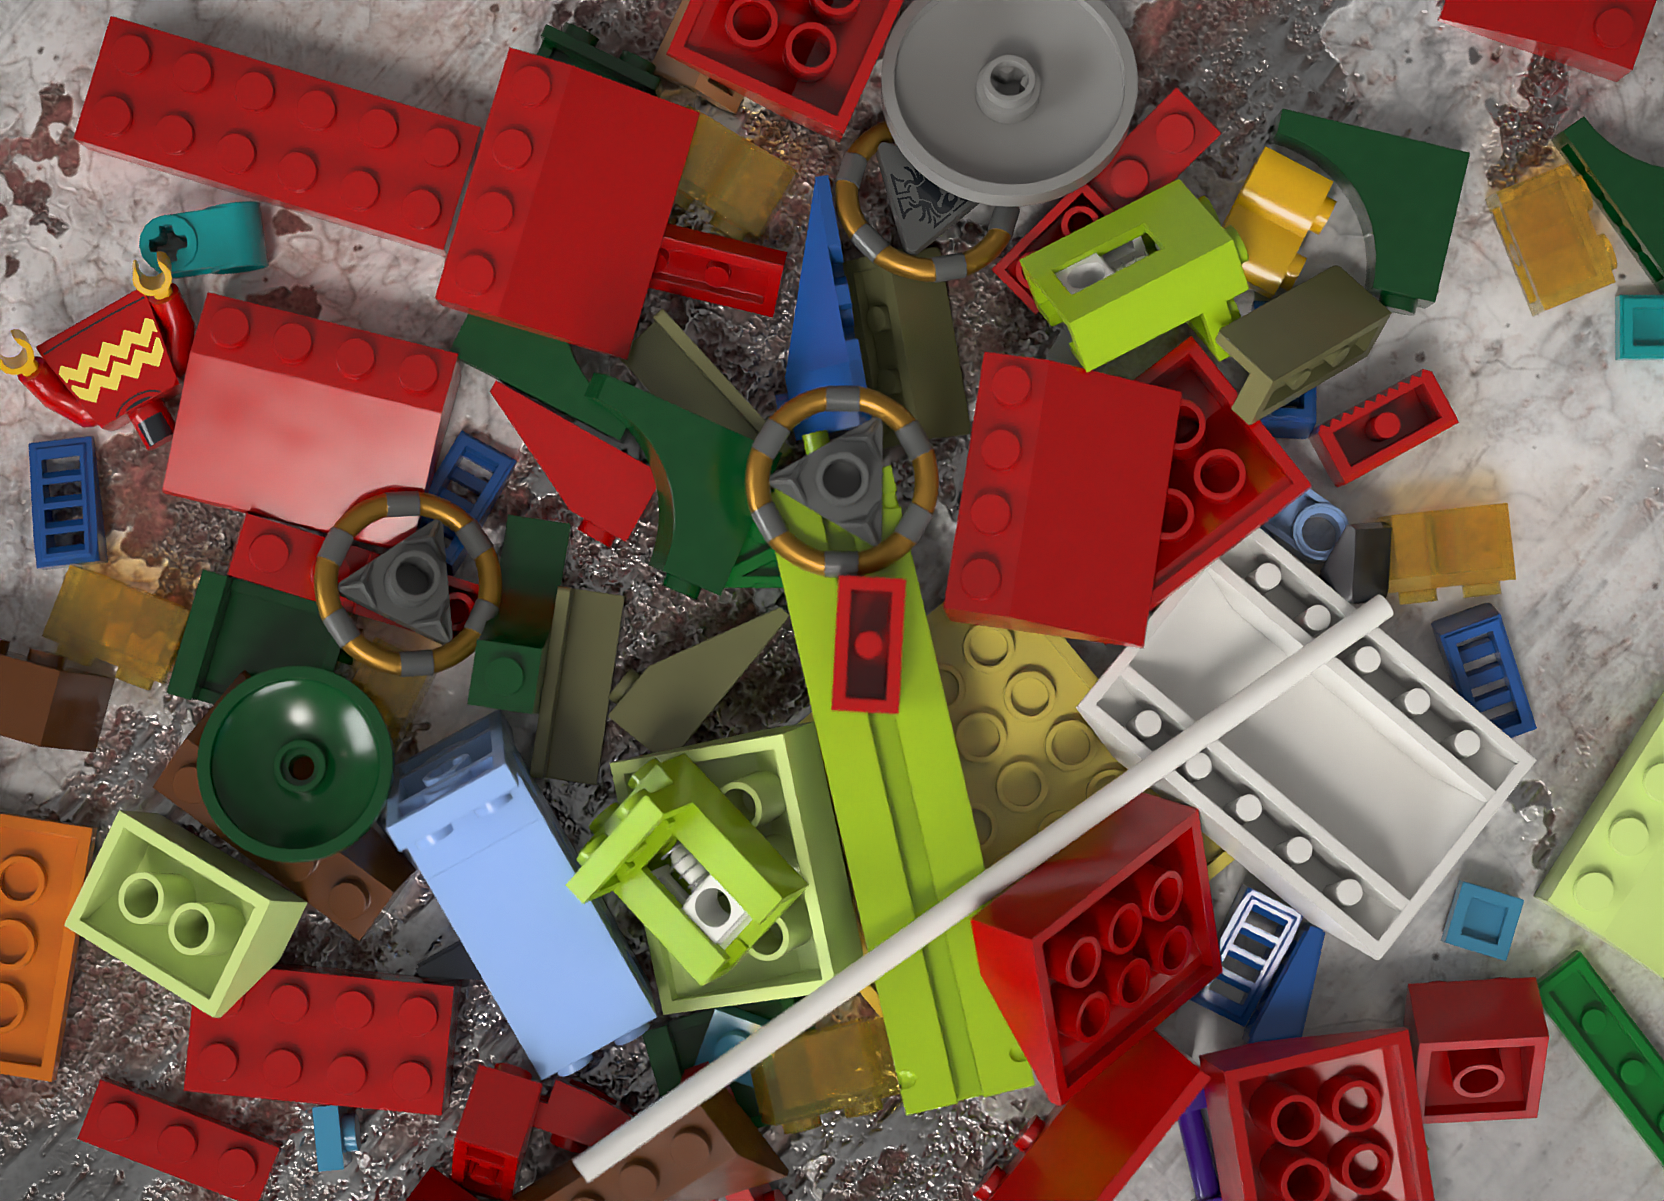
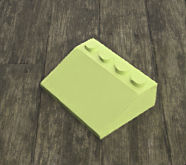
[1533,691,1664,980]
[610,721,863,1015]

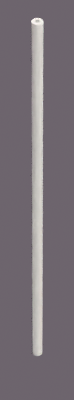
[573,594,1394,1183]

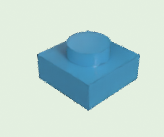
[1441,880,1524,961]
[694,1006,772,1088]
[312,1104,361,1172]

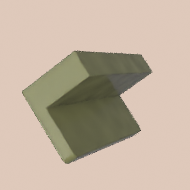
[843,247,971,449]
[1215,265,1392,426]
[619,309,793,472]
[530,586,626,785]

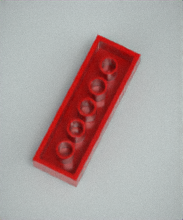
[73,16,484,257]

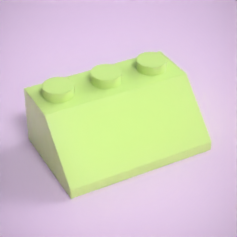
[64,810,308,1018]

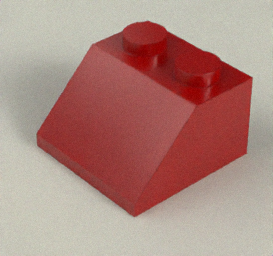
[1403,977,1549,1124]

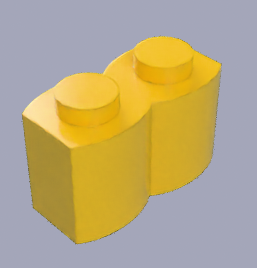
[1222,146,1337,299]

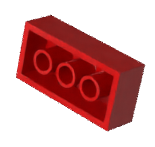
[183,962,462,1116]

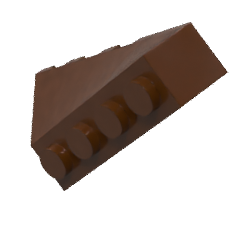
[153,670,416,941]
[508,1087,789,1201]

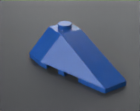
[775,175,872,445]

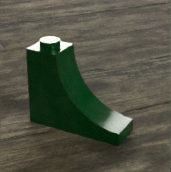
[1270,109,1470,316]
[1551,116,1664,294]
[449,314,630,444]
[584,372,782,600]
[467,515,573,714]

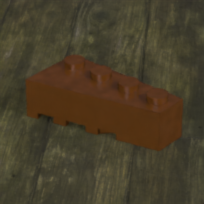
[0,638,115,753]

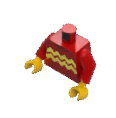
[0,251,196,451]

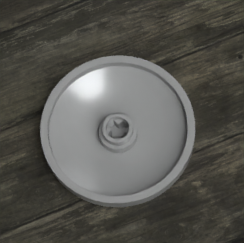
[881,0,1138,207]

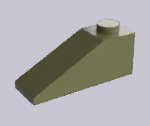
[608,607,790,753]

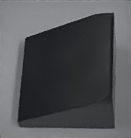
[1318,522,1392,604]
[416,940,483,980]

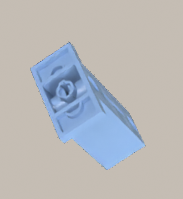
[386,709,657,1080]

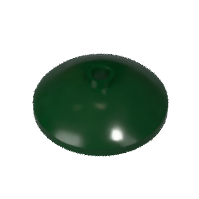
[197,666,395,863]

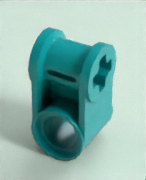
[139,201,269,279]

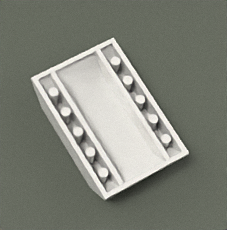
[1076,528,1536,960]

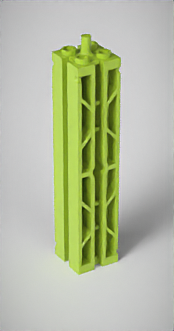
[771,430,1035,1115]

